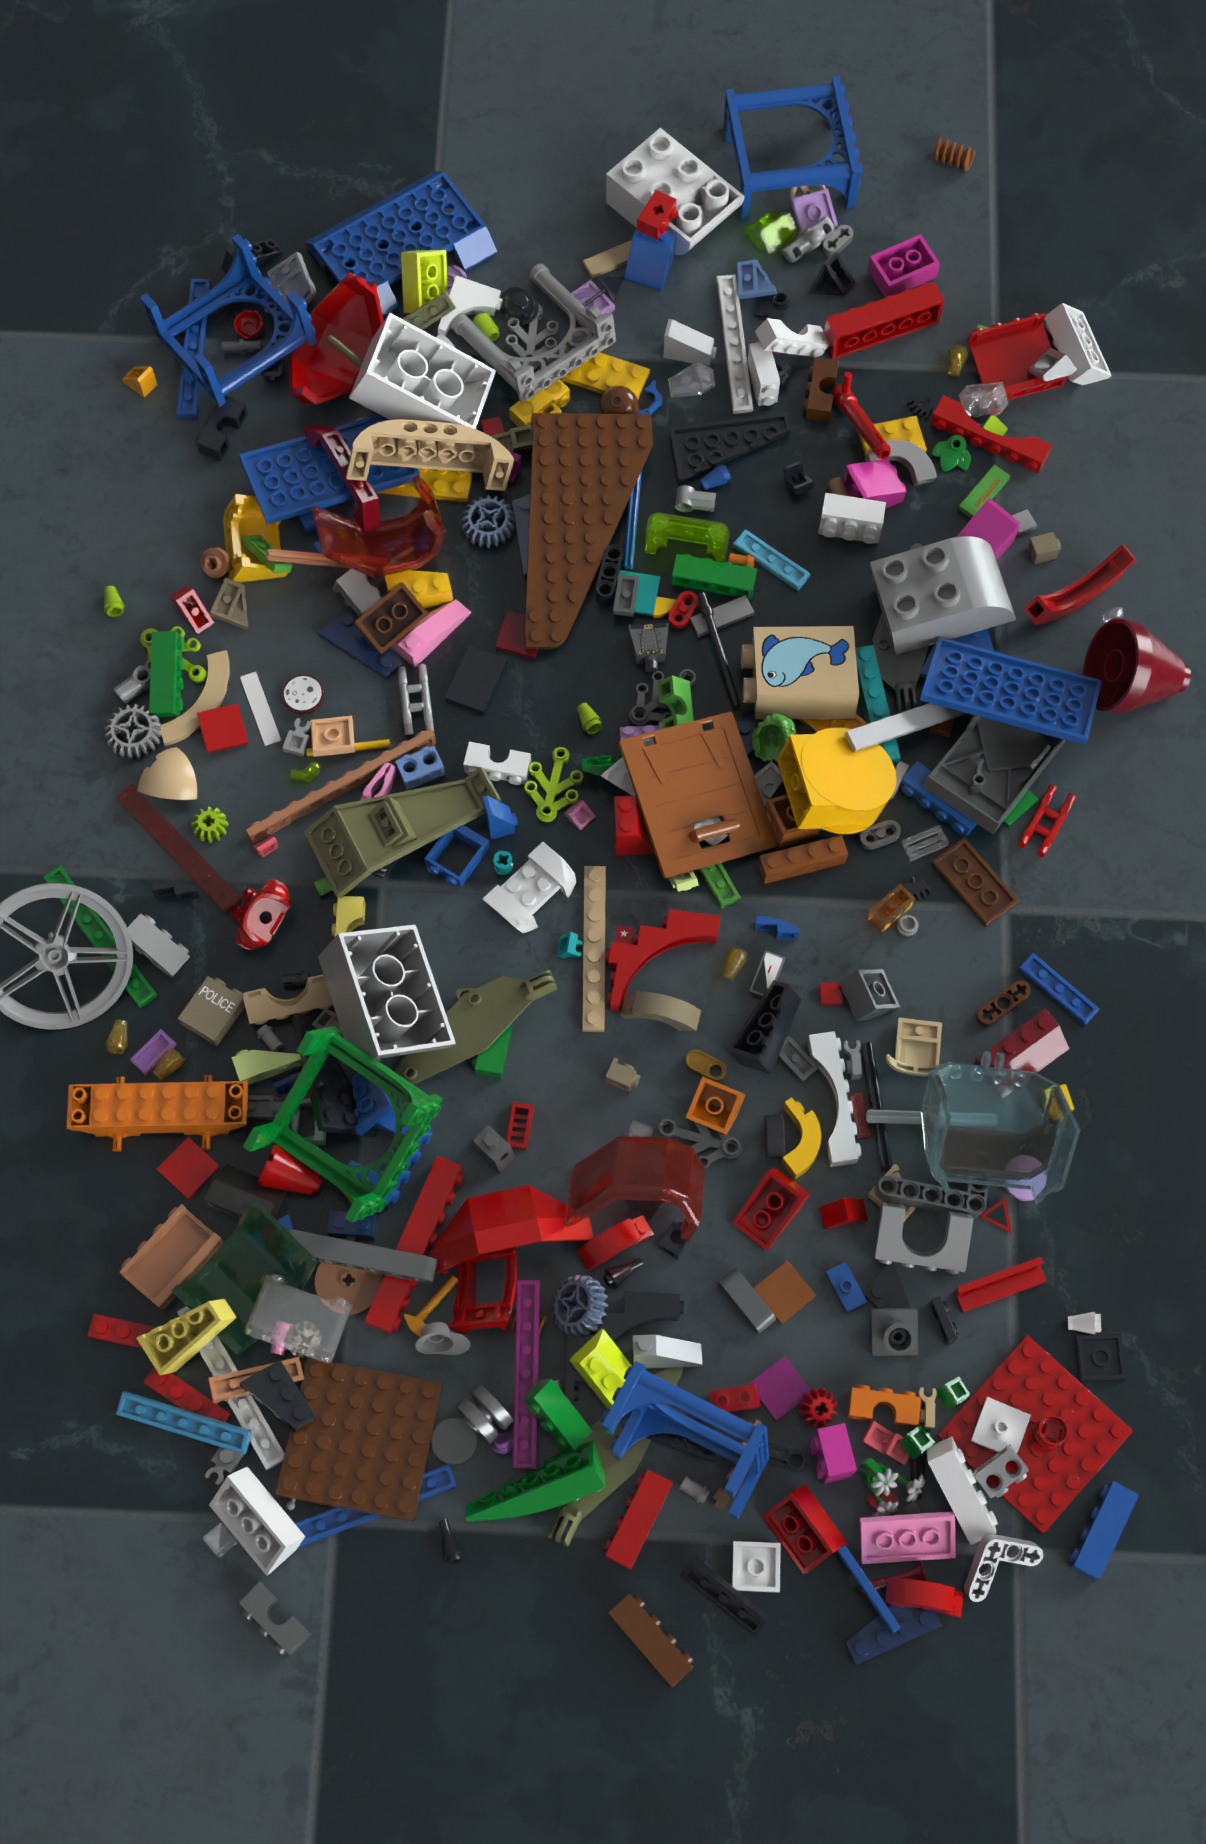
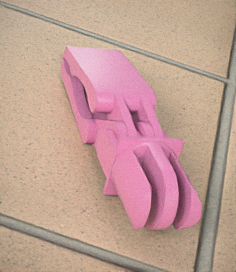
[360,762,397,800]

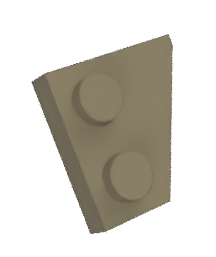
[210,578,248,630]

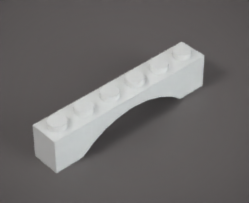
[807,1031,861,1167]

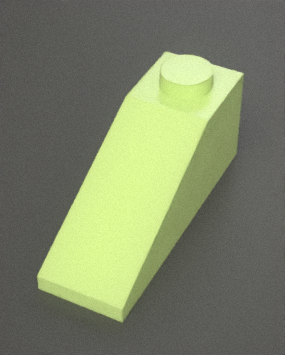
[232,1050,303,1085]

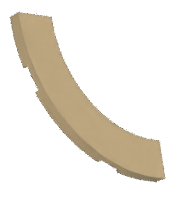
[160,650,230,746]

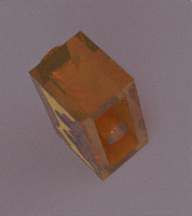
[867,884,916,934]

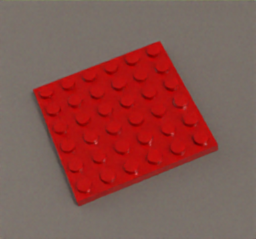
[937,1335,1133,1534]

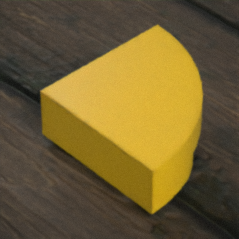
[653,597,676,618]

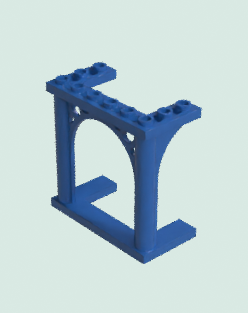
[723,76,863,221]
[140,234,317,407]
[601,1361,769,1521]

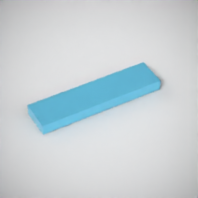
[733,529,811,591]

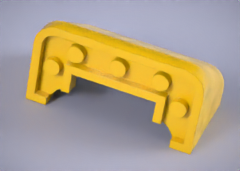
[223,494,290,583]

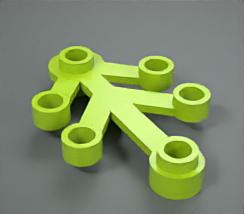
[140,626,207,683]
[524,747,583,822]

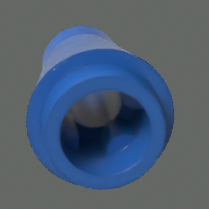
[700,465,731,491]

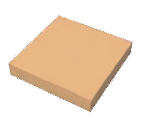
[311,716,355,757]

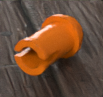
[729,553,755,568]

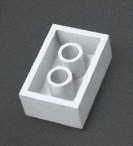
[818,493,886,544]

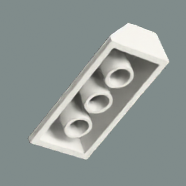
[1045,303,1111,385]
[209,1467,305,1576]

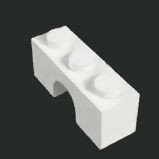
[464,742,531,785]

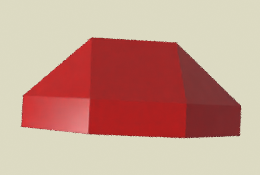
[289,272,384,406]
[430,1185,594,1276]

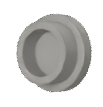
[897,915,919,936]

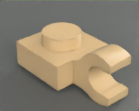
[918,1387,937,1430]

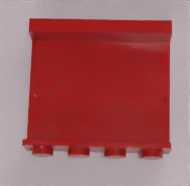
[967,313,1068,405]

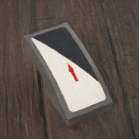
[749,950,786,996]

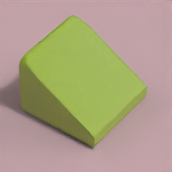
[983,414,1008,436]

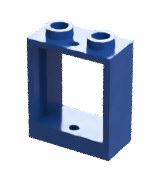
[425,825,490,888]

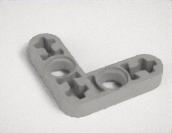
[964,1534,1043,1602]

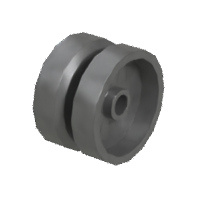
[456,1383,513,1444]

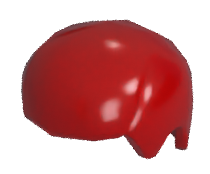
[234,310,264,340]

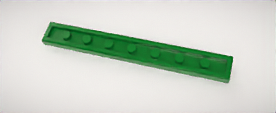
[43,865,158,1008]

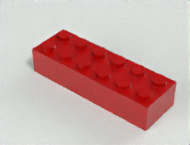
[824,282,945,360]

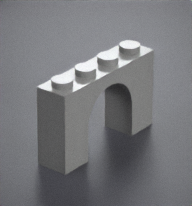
[874,1201,973,1274]

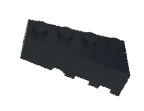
[728,980,801,1074]

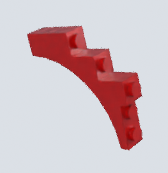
[605,909,721,1012]

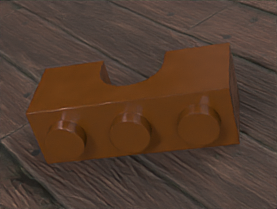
[803,357,839,422]

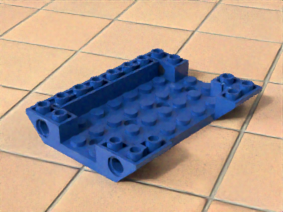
[305,171,498,318]

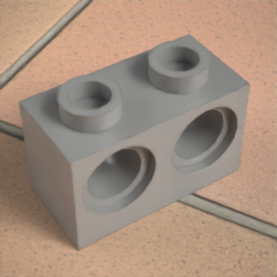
[973,1444,1029,1498]

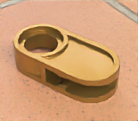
[685,1050,726,1083]

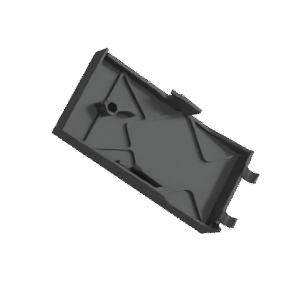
[923,663,1066,834]

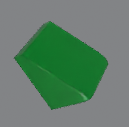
[936,1376,971,1410]
[899,1424,935,1460]

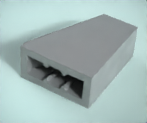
[663,319,717,366]

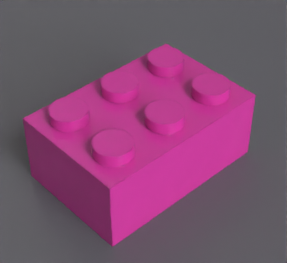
[867,234,940,297]
[809,1423,857,1484]

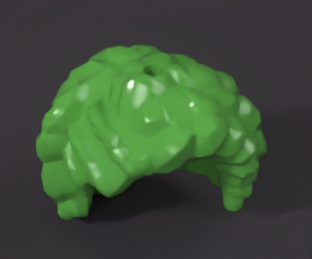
[752,713,796,762]

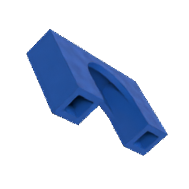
[348,1109,432,1208]

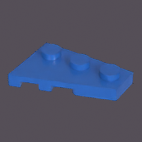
[352,1072,393,1136]

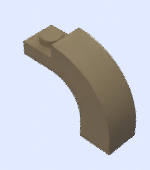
[620,991,701,1031]

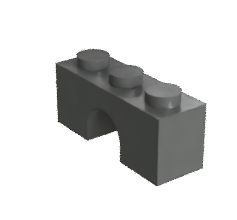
[239,1581,311,1655]

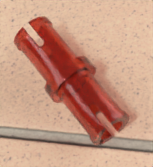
[849,1093,871,1139]

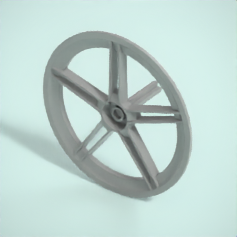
[0,883,133,1029]

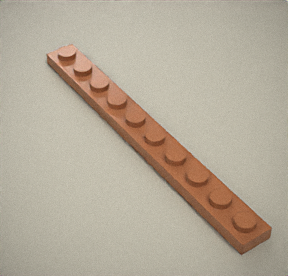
[246,729,436,844]

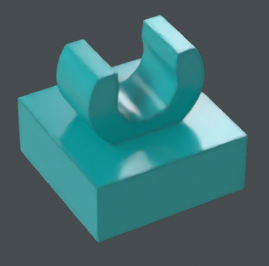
[556,932,583,959]

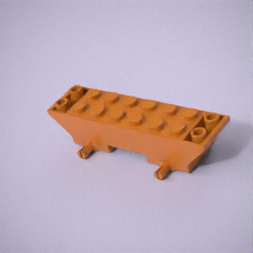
[66,1075,248,1152]

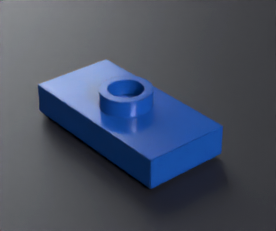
[825,1262,867,1313]

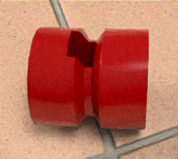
[1033,1415,1069,1449]

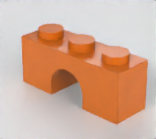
[847,1385,921,1428]

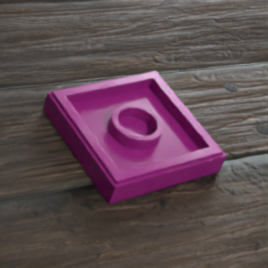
[748,1356,811,1421]

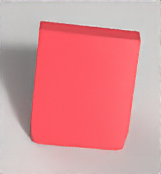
[253,835,279,858]

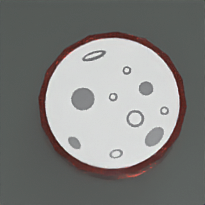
[282,675,324,715]

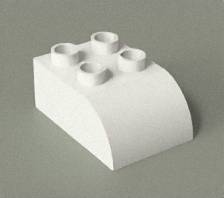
[349,313,496,429]

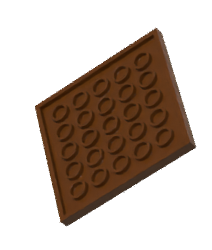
[276,1358,443,1522]

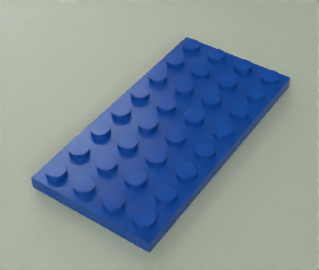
[239,414,420,524]
[920,637,1102,745]

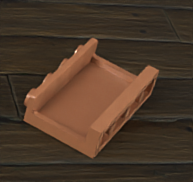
[119,1204,224,1311]

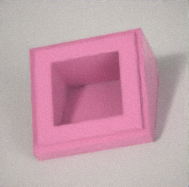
[564,800,596,830]

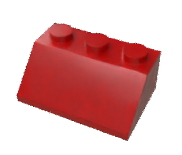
[762,1484,848,1575]

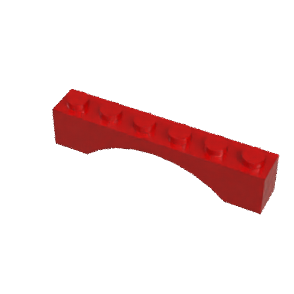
[931,395,1052,473]

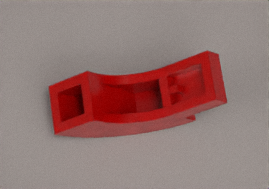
[577,1215,654,1271]
[885,1578,963,1617]

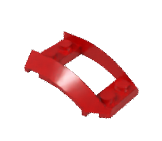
[448,1248,517,1335]

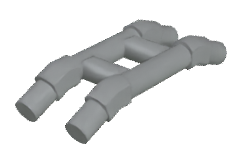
[398,664,434,735]

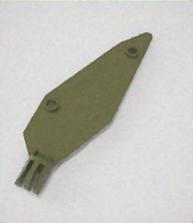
[393,969,558,1094]
[547,1367,684,1547]

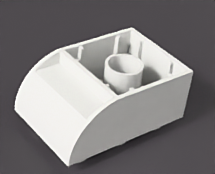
[606,128,744,255]

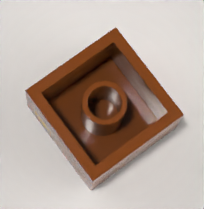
[765,794,821,848]

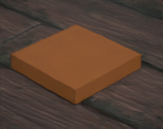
[753,1260,817,1325]

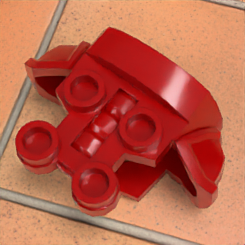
[231,879,290,950]

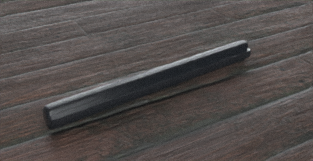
[861,1042,893,1170]

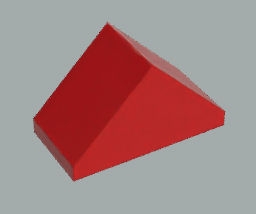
[819,1198,868,1230]

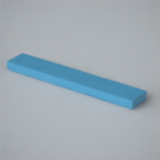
[116,1391,252,1454]

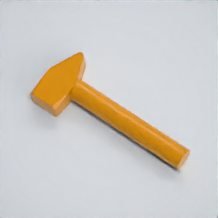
[404,1275,458,1338]

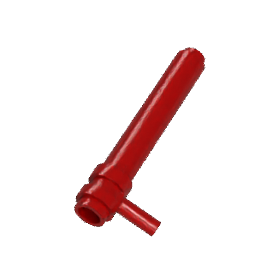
[832,372,891,459]

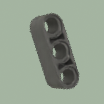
[718,1268,776,1334]

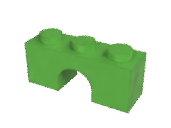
[657,675,694,729]

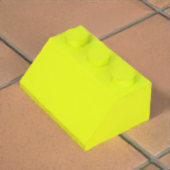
[401,250,448,313]
[569,1329,633,1409]

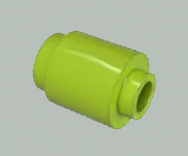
[473,313,500,342]

